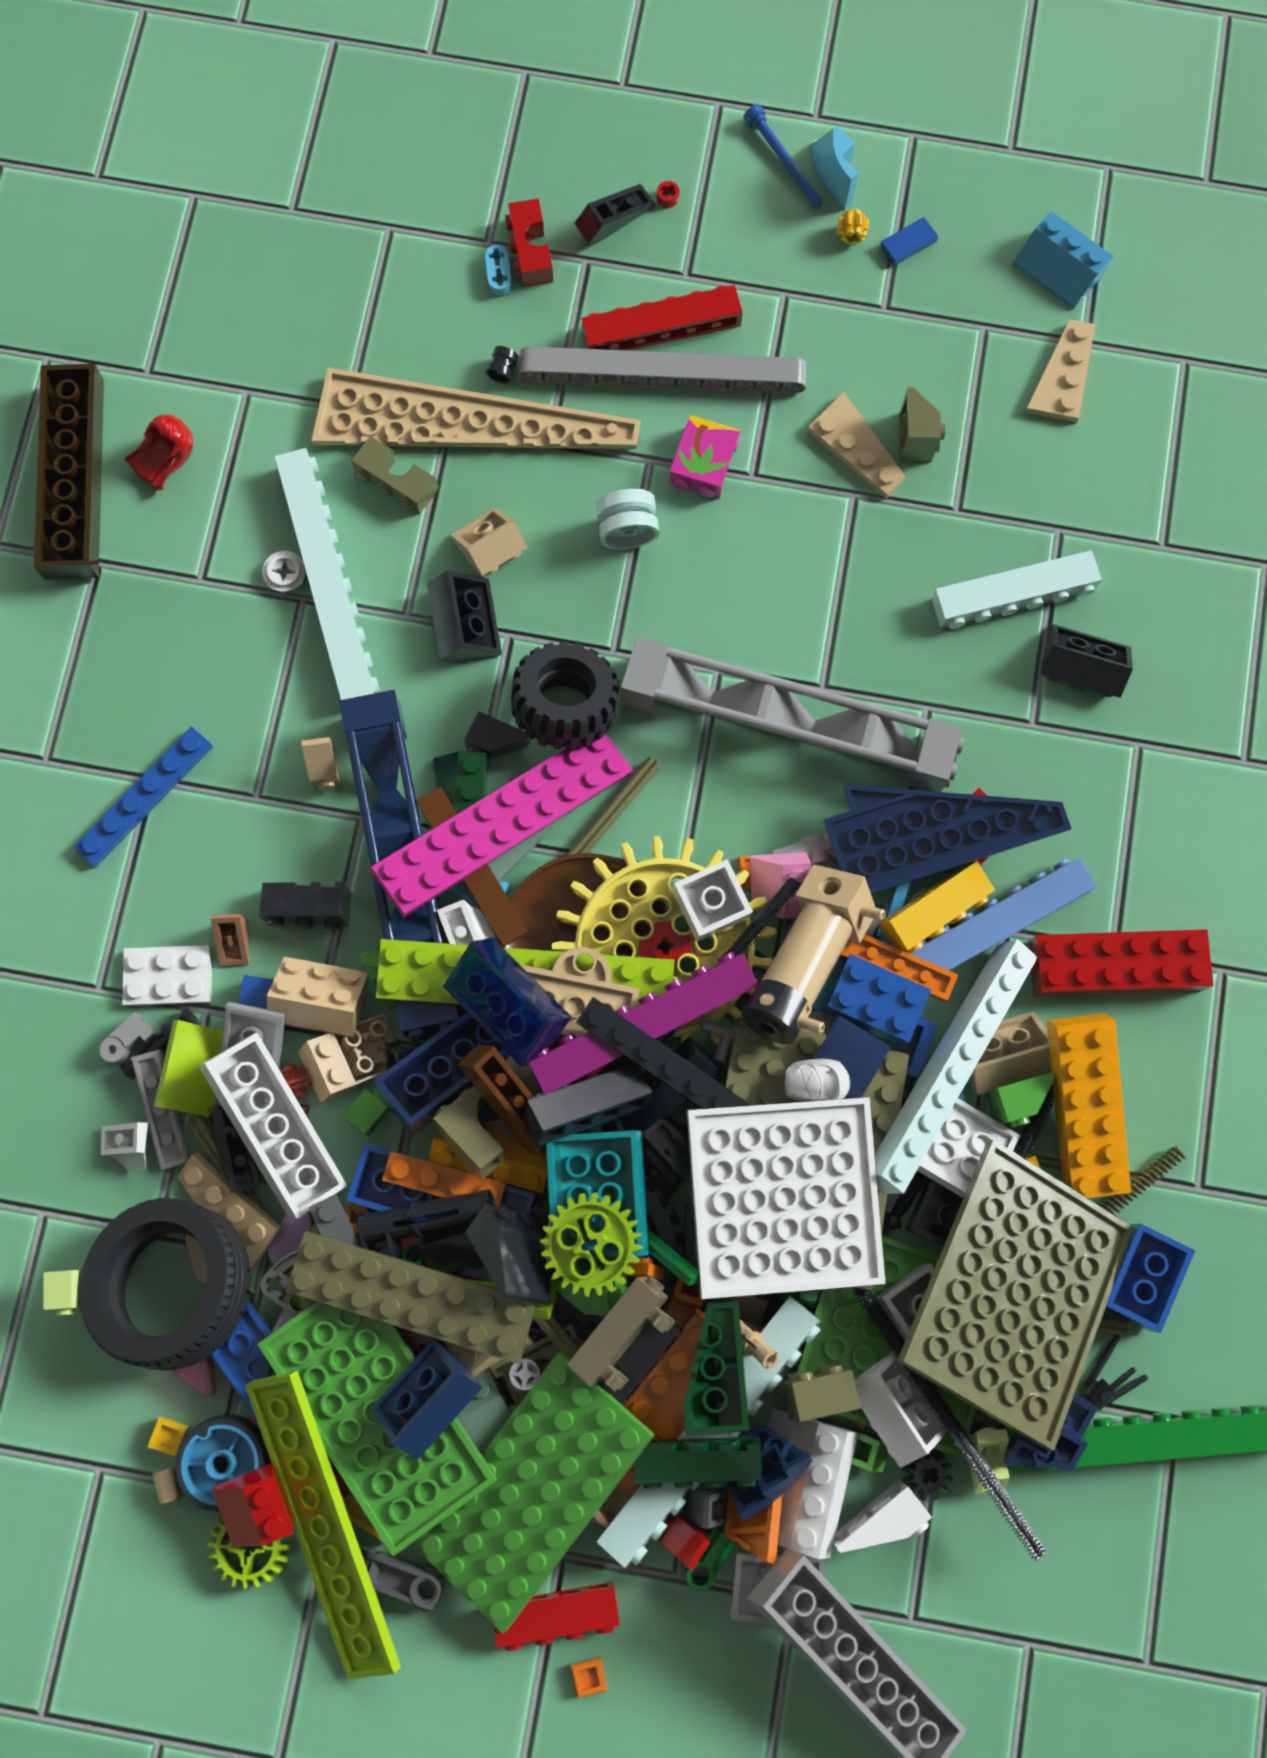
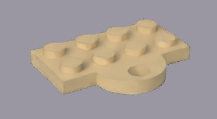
[511,947,640,1037]

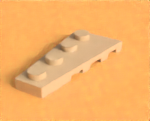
[1025,319,1095,423]
[807,392,905,499]
[177,1153,283,1273]

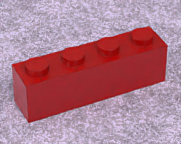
[494,1581,620,1651]

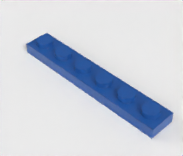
[73,726,214,867]

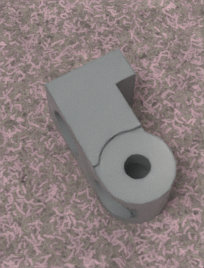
[100,1012,158,1064]

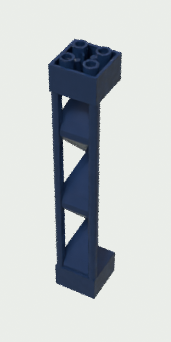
[339,689,461,1042]

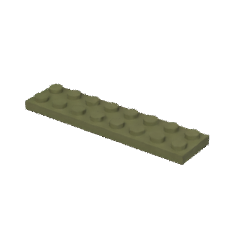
[286,1231,536,1364]

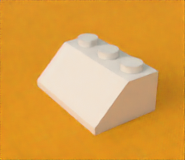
[855,1351,947,1468]

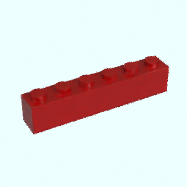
[581,285,743,351]

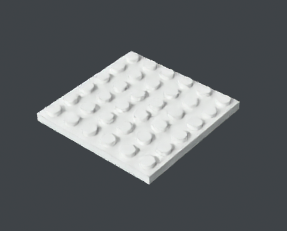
[687,1097,885,1299]

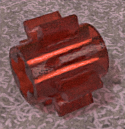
[280,1063,312,1100]

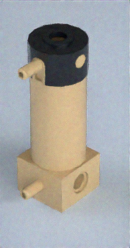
[741,864,886,1044]

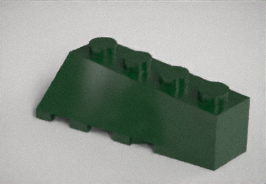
[433,752,489,814]
[634,1436,762,1489]

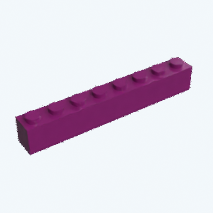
[527,952,758,1094]

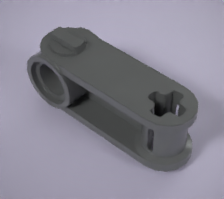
[361,1547,445,1613]

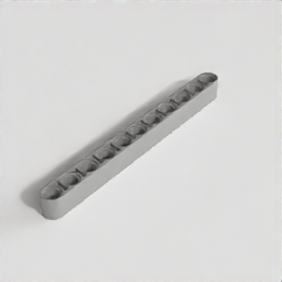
[518,347,806,394]

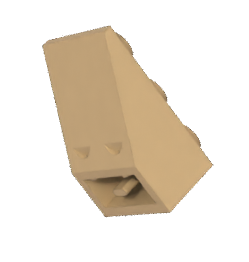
[298,1013,397,1104]

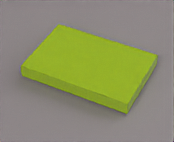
[154,1020,223,1117]

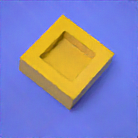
[148,1416,190,1457]

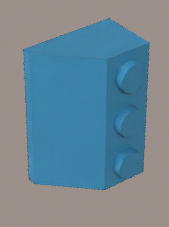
[1013,211,1113,309]

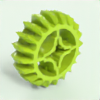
[207,1516,292,1590]

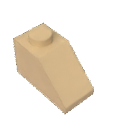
[301,737,342,791]

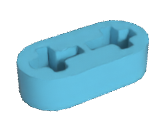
[485,245,512,296]

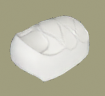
[785,1059,850,1102]

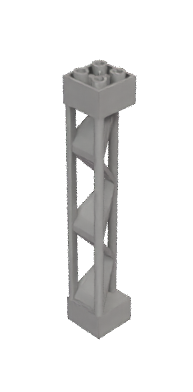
[621,637,965,792]

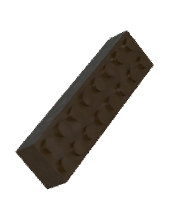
[34,364,104,580]

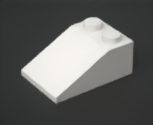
[833,1479,932,1553]

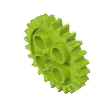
[541,1193,643,1297]

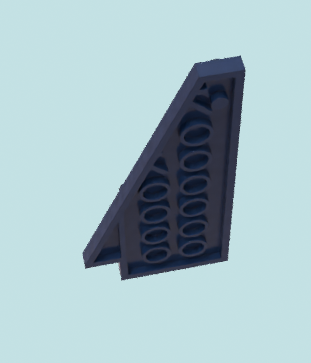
[824,784,1072,895]

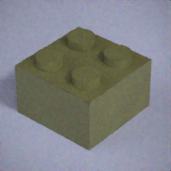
[781,1364,861,1422]

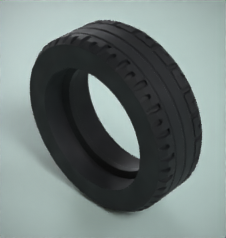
[79,1197,251,1371]

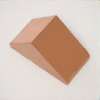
[211,914,249,966]

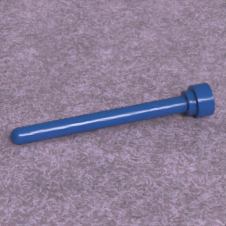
[743,104,823,208]

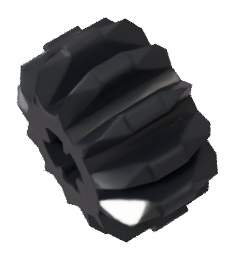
[901,1448,953,1501]

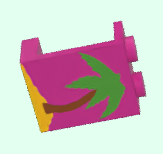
[669,415,741,498]

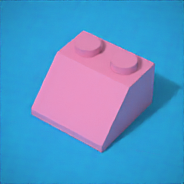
[750,852,811,919]

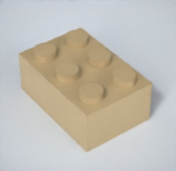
[267,957,368,1037]

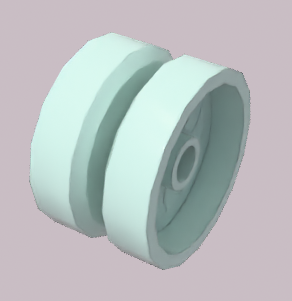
[596,489,659,550]

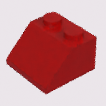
[212,1463,294,1547]

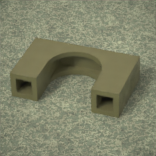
[433,1046,558,1180]

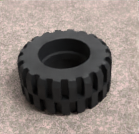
[511,641,619,750]

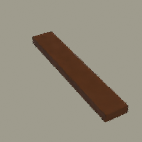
[416,787,528,947]

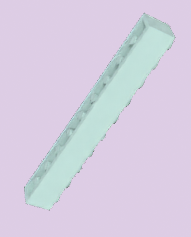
[275,448,380,700]
[874,939,1037,1194]
[597,1296,821,1568]

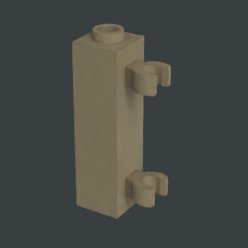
[567,1276,675,1391]

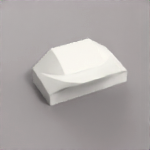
[437,900,495,946]
[101,1122,148,1170]

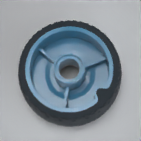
[175,1414,272,1512]

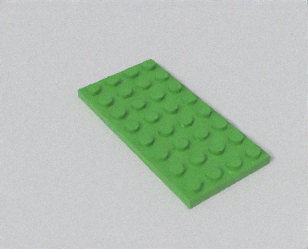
[257,1301,497,1556]
[414,1351,655,1634]

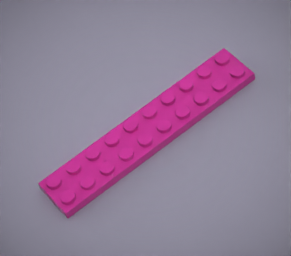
[370,733,633,918]

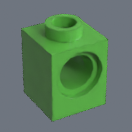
[342,1088,390,1136]

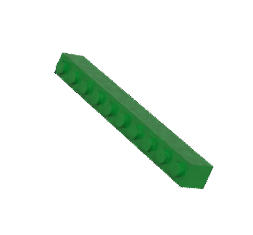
[1004,1405,1267,1474]

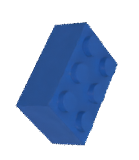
[823,954,931,1048]
[1105,1223,1195,1333]

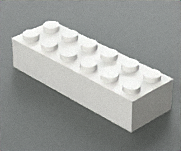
[199,1033,347,1219]

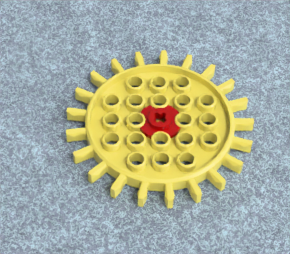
[552,836,777,1047]

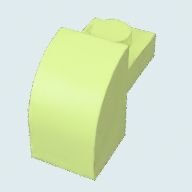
[968,1427,1010,1494]

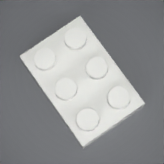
[122,945,212,1006]

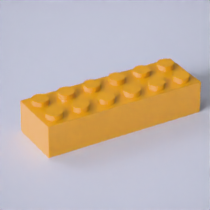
[1046,1013,1131,1198]

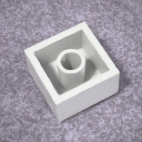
[672,859,753,942]

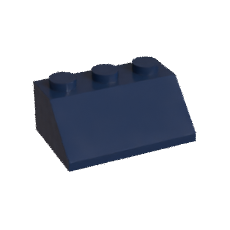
[371,1338,482,1460]

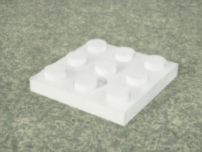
[917,1098,1020,1198]

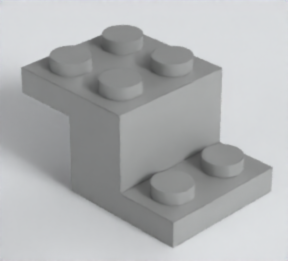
[730,1550,826,1625]

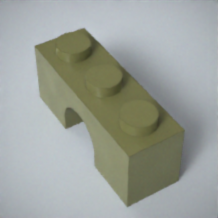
[351,436,439,514]

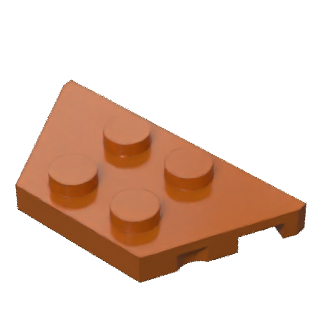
[724,1490,782,1565]

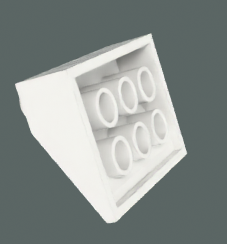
[768,1407,858,1559]

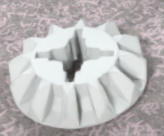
[262,551,307,594]

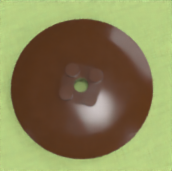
[502,853,672,957]

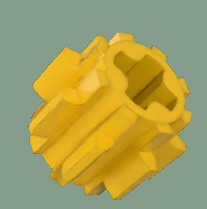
[837,209,869,245]

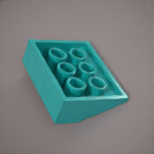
[546,1130,649,1259]

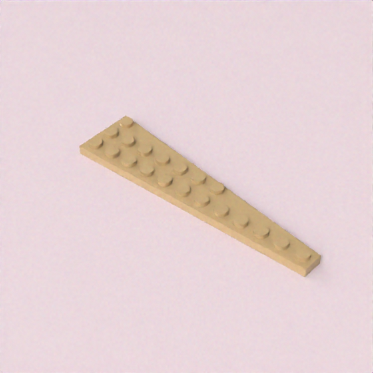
[311,368,641,449]

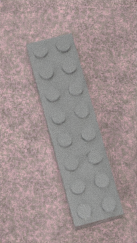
[747,1548,967,1758]

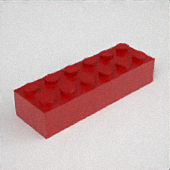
[1029,929,1214,997]

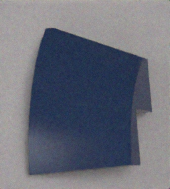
[810,1016,891,1099]
[1003,1393,1098,1470]
[726,1424,813,1521]

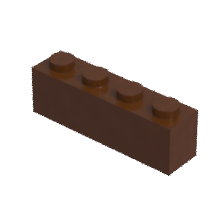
[457,1044,547,1157]

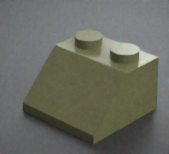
[899,387,945,462]

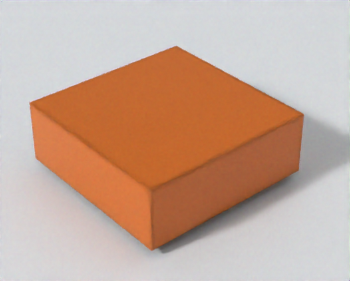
[570,1656,608,1698]

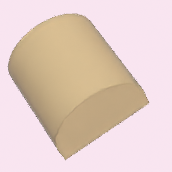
[152,1466,185,1504]

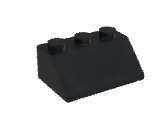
[427,570,502,663]
[1041,624,1133,698]

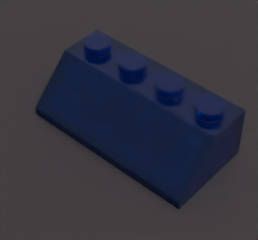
[443,937,572,1067]

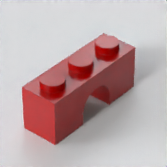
[504,198,554,287]

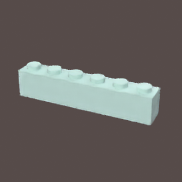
[931,550,1102,629]

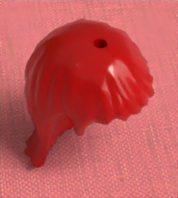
[125,414,194,491]

